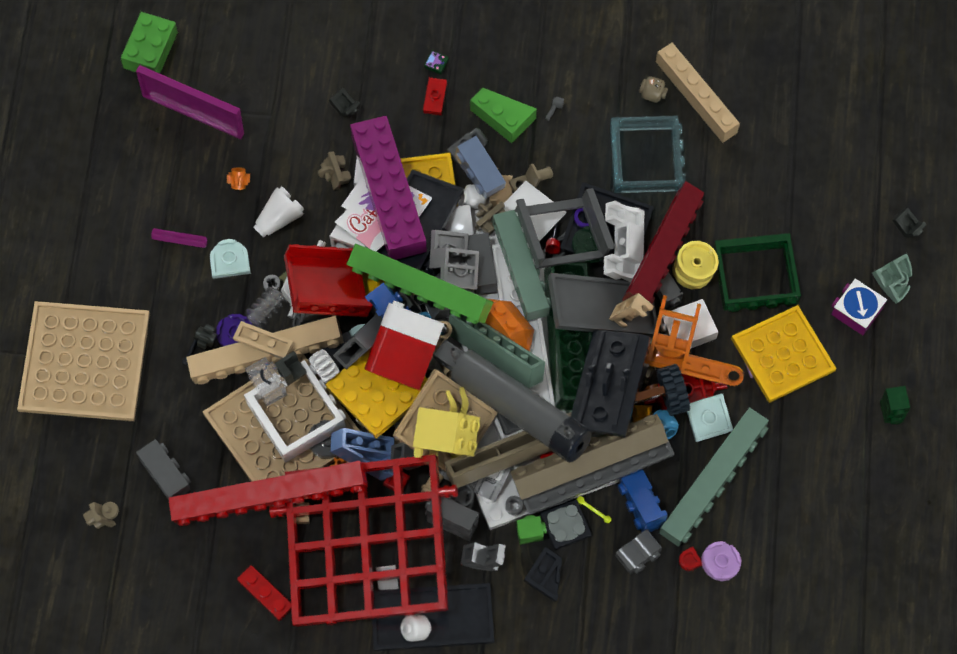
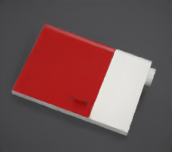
[364,301,444,390]

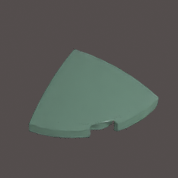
[872,253,912,303]

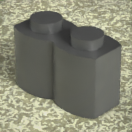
[615,530,662,574]

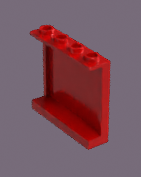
[284,244,373,317]

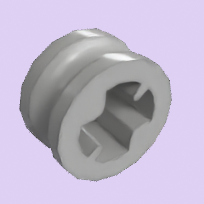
[263,275,281,294]

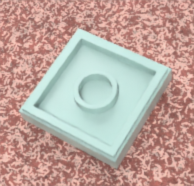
[687,393,733,442]

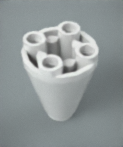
[253,186,304,237]

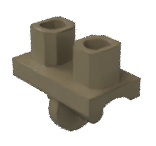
[318,151,351,190]
[475,201,506,235]
[83,502,119,529]

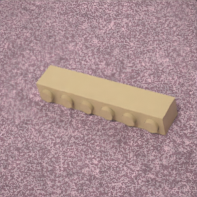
[656,43,740,143]

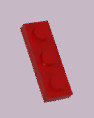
[237,565,292,621]

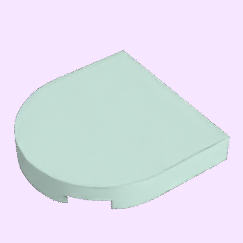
[210,239,251,279]

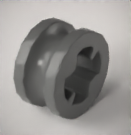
[505,496,523,515]

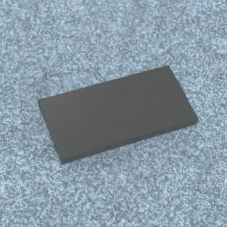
[548,273,659,337]

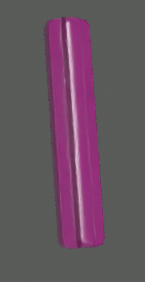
[151,228,207,248]

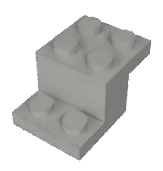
[430,230,479,290]

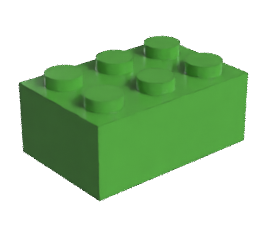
[121,12,178,73]

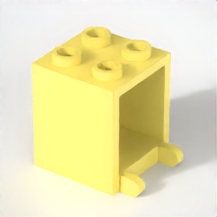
[413,407,480,458]

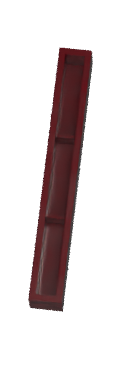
[622,181,704,304]

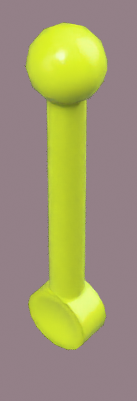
[577,496,611,523]

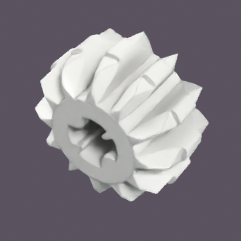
[309,349,340,383]

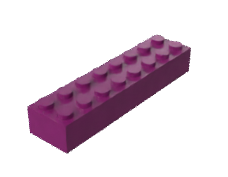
[350,115,427,260]

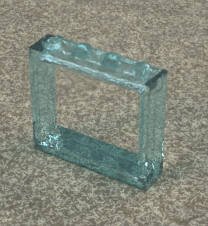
[610,116,686,193]

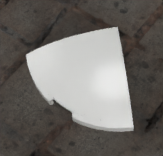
[445,205,474,235]

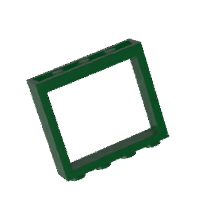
[713,233,801,312]

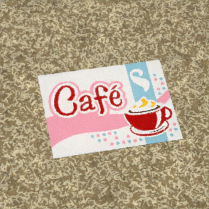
[335,206,385,251]

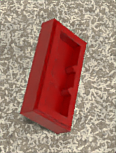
[423,77,447,115]

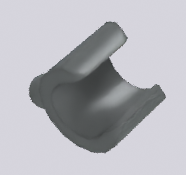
[545,97,564,121]

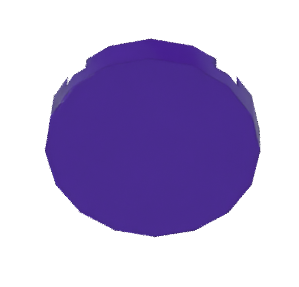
[216,314,252,347]

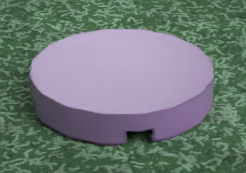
[701,541,741,581]

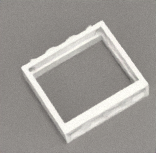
[244,360,346,463]

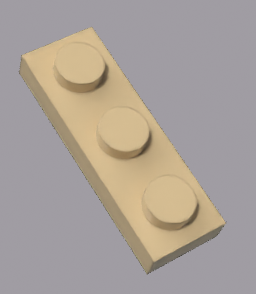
[233,321,294,359]

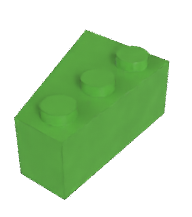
[470,88,537,143]

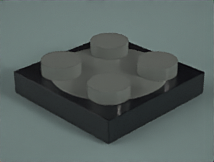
[540,499,592,550]

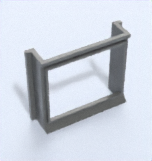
[514,188,615,269]

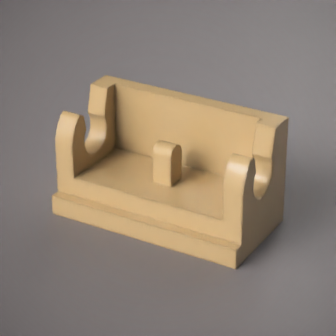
[609,293,654,327]

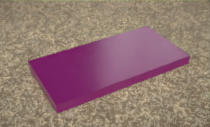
[136,65,244,139]

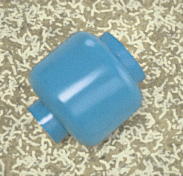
[653,410,679,439]

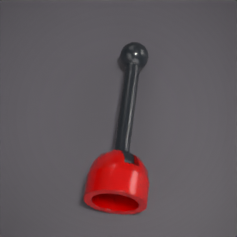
[545,219,561,254]

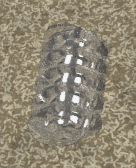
[246,287,287,329]

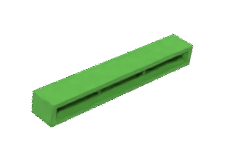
[346,243,494,325]

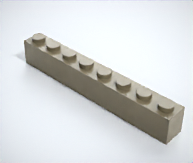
[445,412,597,488]
[510,414,668,500]

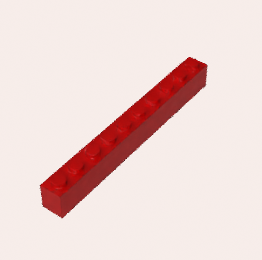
[169,461,368,526]

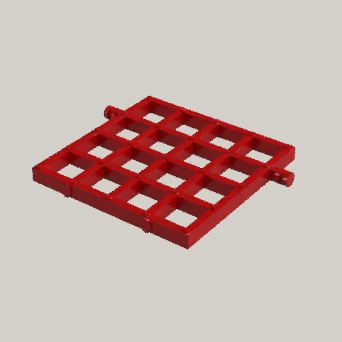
[269,454,458,627]

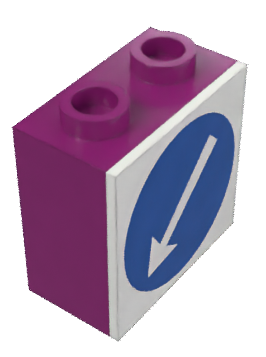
[831,279,887,335]

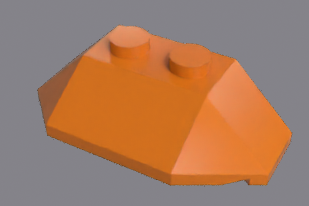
[485,299,534,352]

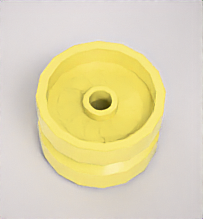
[672,241,719,289]

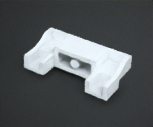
[603,201,644,282]

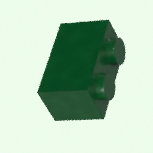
[880,386,910,425]

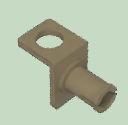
[509,164,553,192]

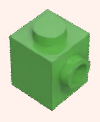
[516,515,547,544]

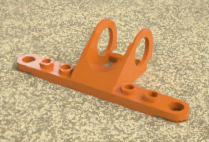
[645,295,744,386]

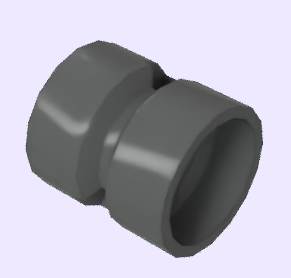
[448,484,474,509]

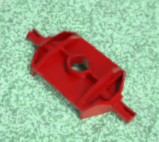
[644,374,728,410]

